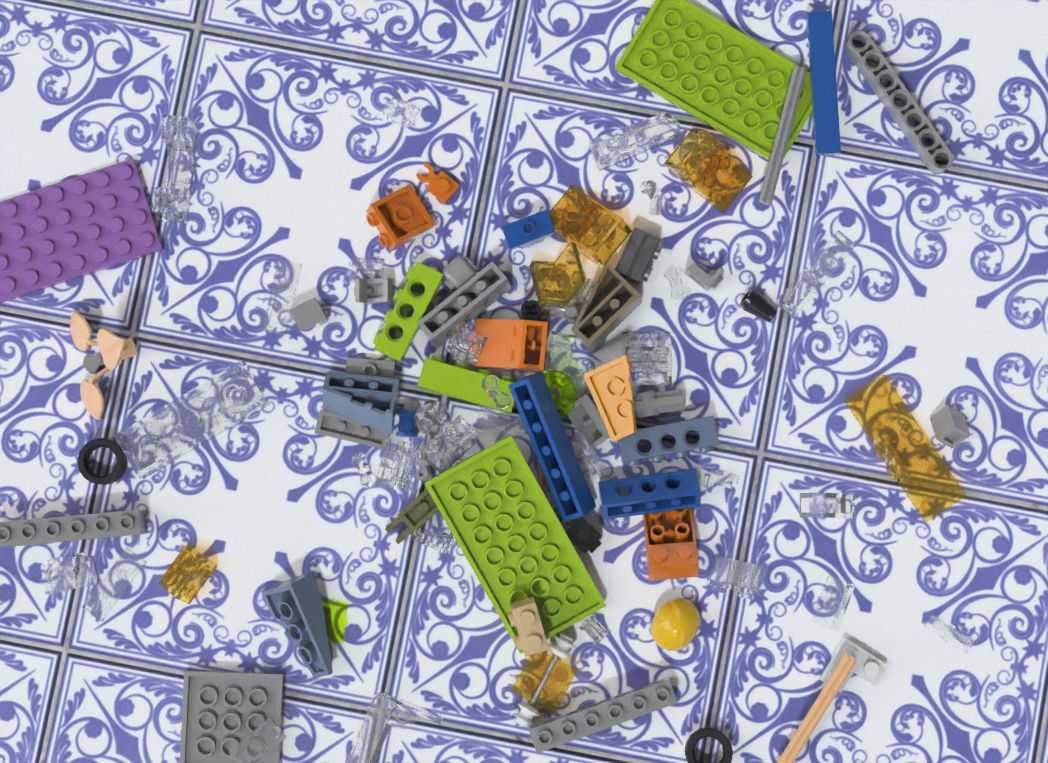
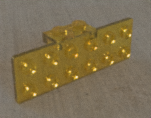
[844,374,966,522]

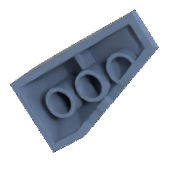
[261,573,333,678]

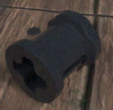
[521,300,542,321]

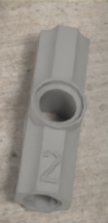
[633,389,685,419]

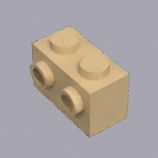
[507,596,549,657]

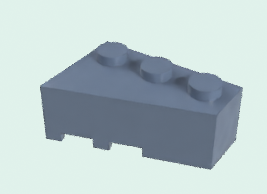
[323,371,399,434]

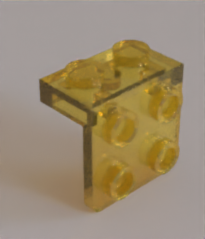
[529,242,586,308]

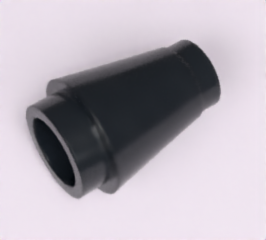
[740,289,777,322]

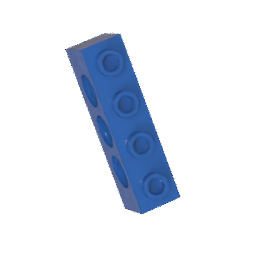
[598,468,701,520]

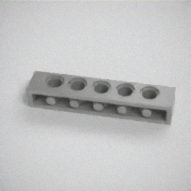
[0,509,146,548]
[529,677,678,753]

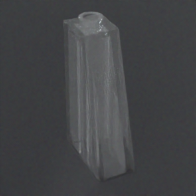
[589,111,681,172]

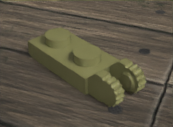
[385,489,439,545]

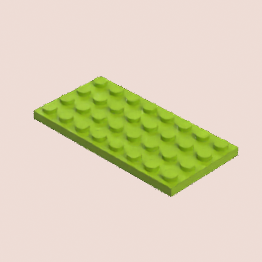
[614,0,813,160]
[424,434,606,654]

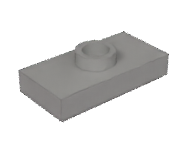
[345,357,396,378]

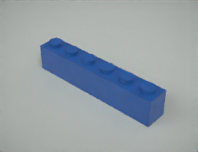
[508,371,596,522]

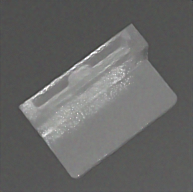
[811,576,855,632]

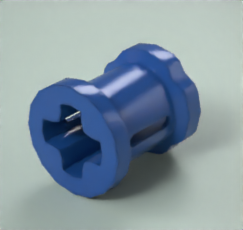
[396,411,419,437]

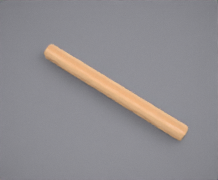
[777,653,857,763]

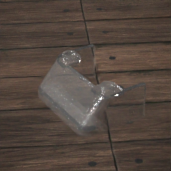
[344,692,444,763]

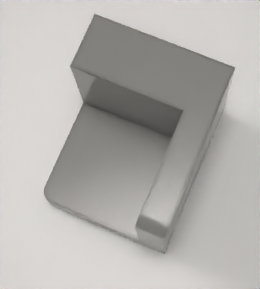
[289,297,328,331]
[930,405,971,448]

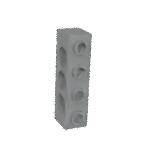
[417,261,511,348]

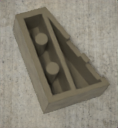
[571,262,642,352]

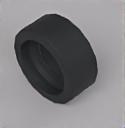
[77,438,127,485]
[684,727,733,763]

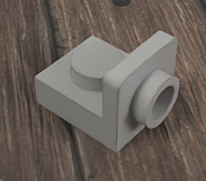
[684,262,724,292]

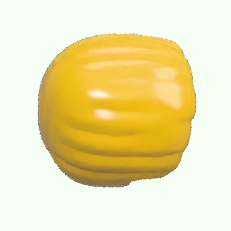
[650,598,700,651]

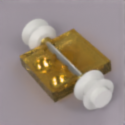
[511,633,578,728]

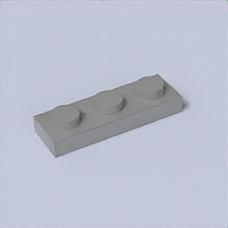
[314,409,390,450]

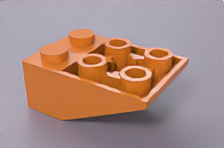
[471,318,548,373]
[643,508,699,581]

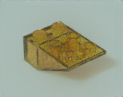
[664,127,753,213]
[548,185,632,268]

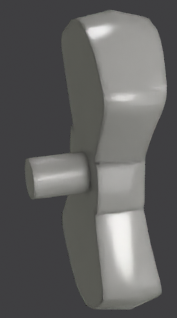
[543,301,580,324]
[83,353,105,374]
[416,444,435,482]

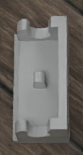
[564,394,610,450]

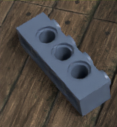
[617,415,719,467]

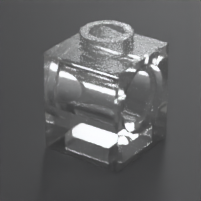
[446,324,488,364]

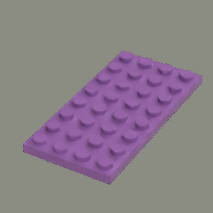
[0,158,164,303]

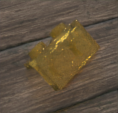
[158,543,218,604]

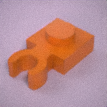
[416,163,460,205]

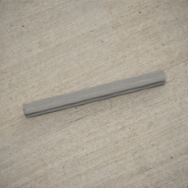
[759,66,807,205]

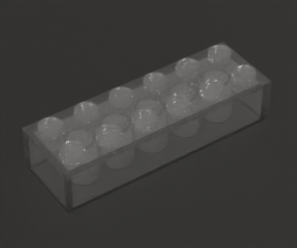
[114,361,271,479]

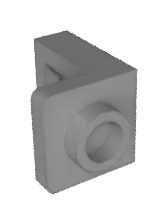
[354,277,393,305]

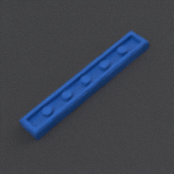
[806,11,841,156]

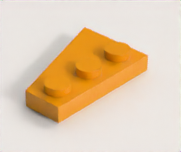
[583,354,637,442]

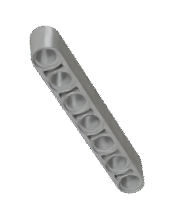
[845,30,953,174]

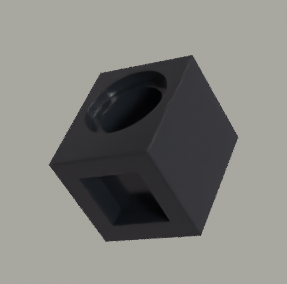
[565,517,602,554]

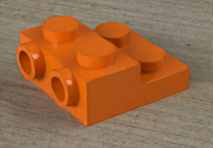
[366,184,435,252]

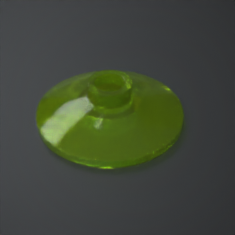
[542,369,577,417]

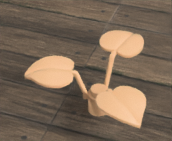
[70,311,136,421]

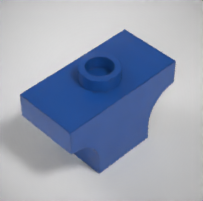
[501,209,555,251]

